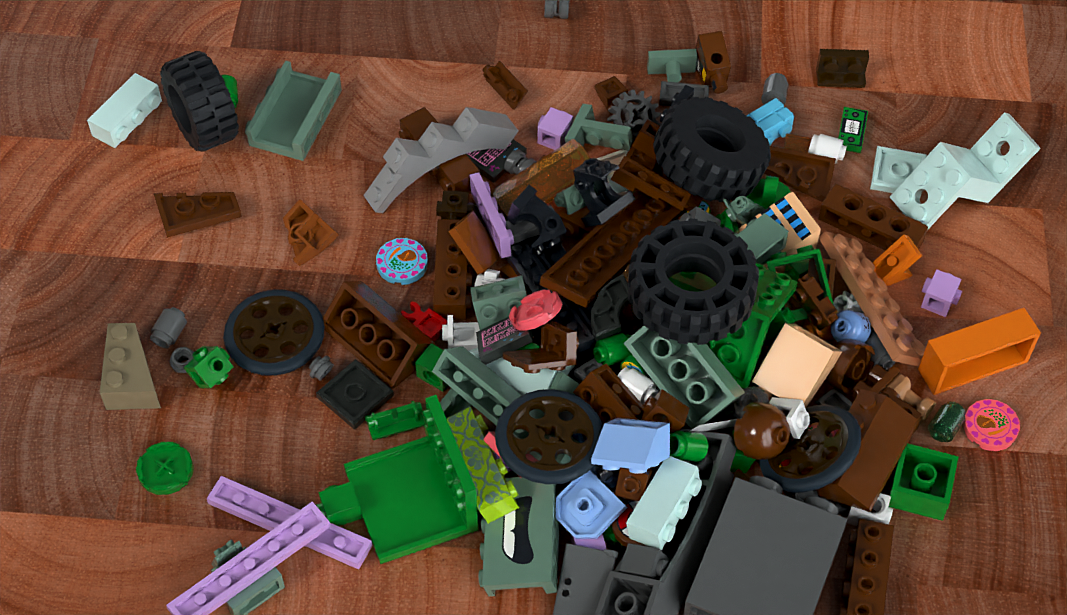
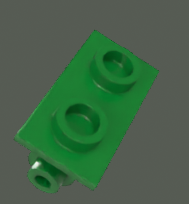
[365,401,426,440]

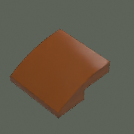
[448,211,500,275]

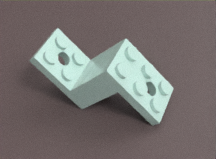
[890,112,1041,230]

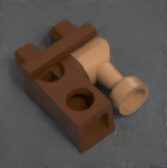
[852,364,936,435]

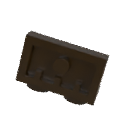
[816,49,869,88]

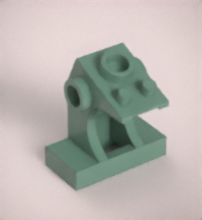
[210,539,285,615]

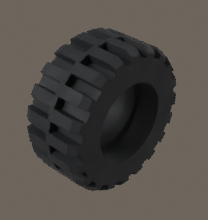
[160,51,239,152]

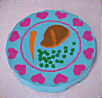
[376,238,428,285]

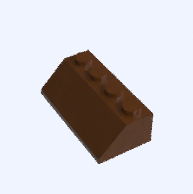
[323,281,435,388]
[817,389,918,512]

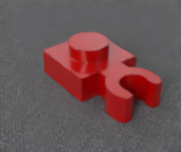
[401,301,448,342]

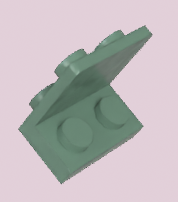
[471,276,536,337]

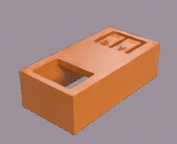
[918,308,1041,395]

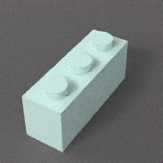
[87,73,162,148]
[626,456,702,550]

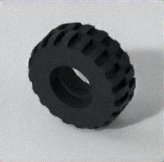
[653,97,771,202]
[628,218,759,345]

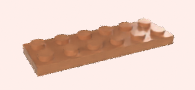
[819,231,925,367]

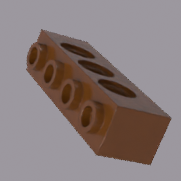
[818,183,928,251]

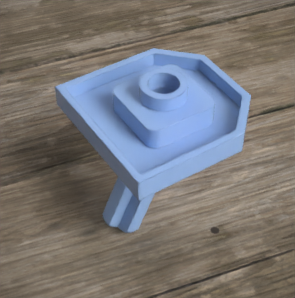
[555,470,628,539]

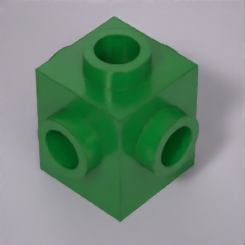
[183,346,234,388]

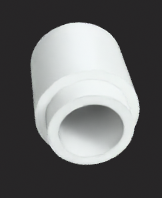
[808,134,847,164]
[618,367,658,404]

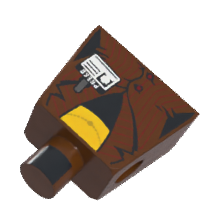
[695,31,731,94]

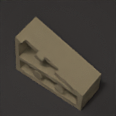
[100,323,161,410]

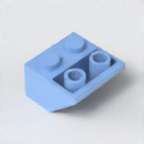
[591,418,670,473]

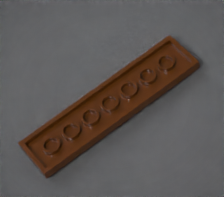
[540,192,685,308]

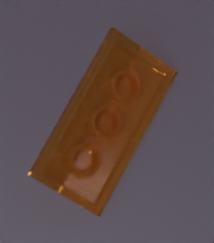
[491,139,590,218]

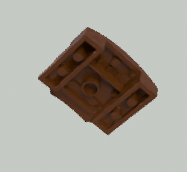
[610,119,703,211]

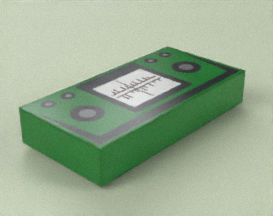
[838,107,868,153]

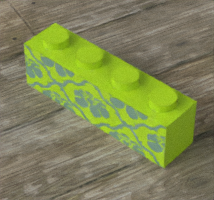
[447,407,519,524]

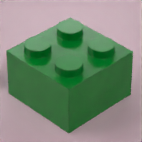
[888,443,959,521]

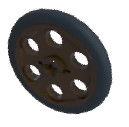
[223,290,325,376]
[495,389,603,485]
[760,405,861,493]

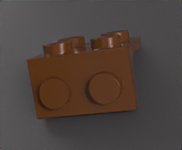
[503,320,579,374]

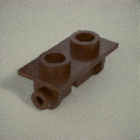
[482,61,528,110]
[792,273,839,331]

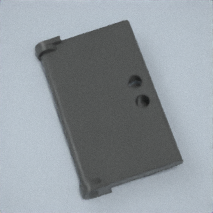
[552,544,619,615]

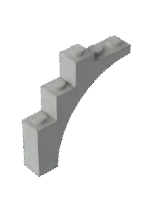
[363,107,519,213]

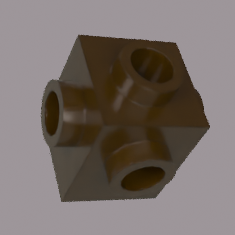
[436,191,474,220]

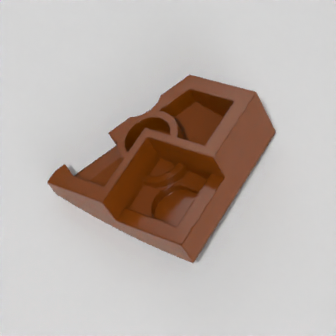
[283,199,339,266]

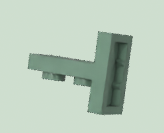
[565,104,634,157]

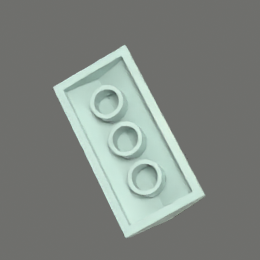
[469,348,575,395]

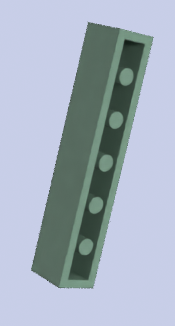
[432,346,580,464]

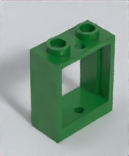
[766,245,834,321]

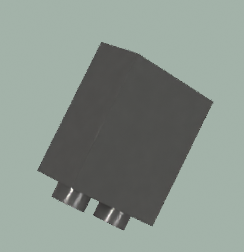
[684,476,847,615]

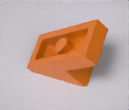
[872,235,923,286]

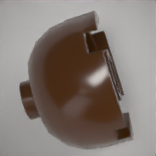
[826,339,875,395]
[734,402,790,460]

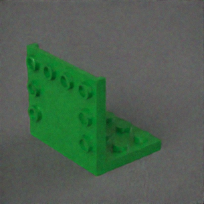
[669,263,798,389]
[344,395,478,564]

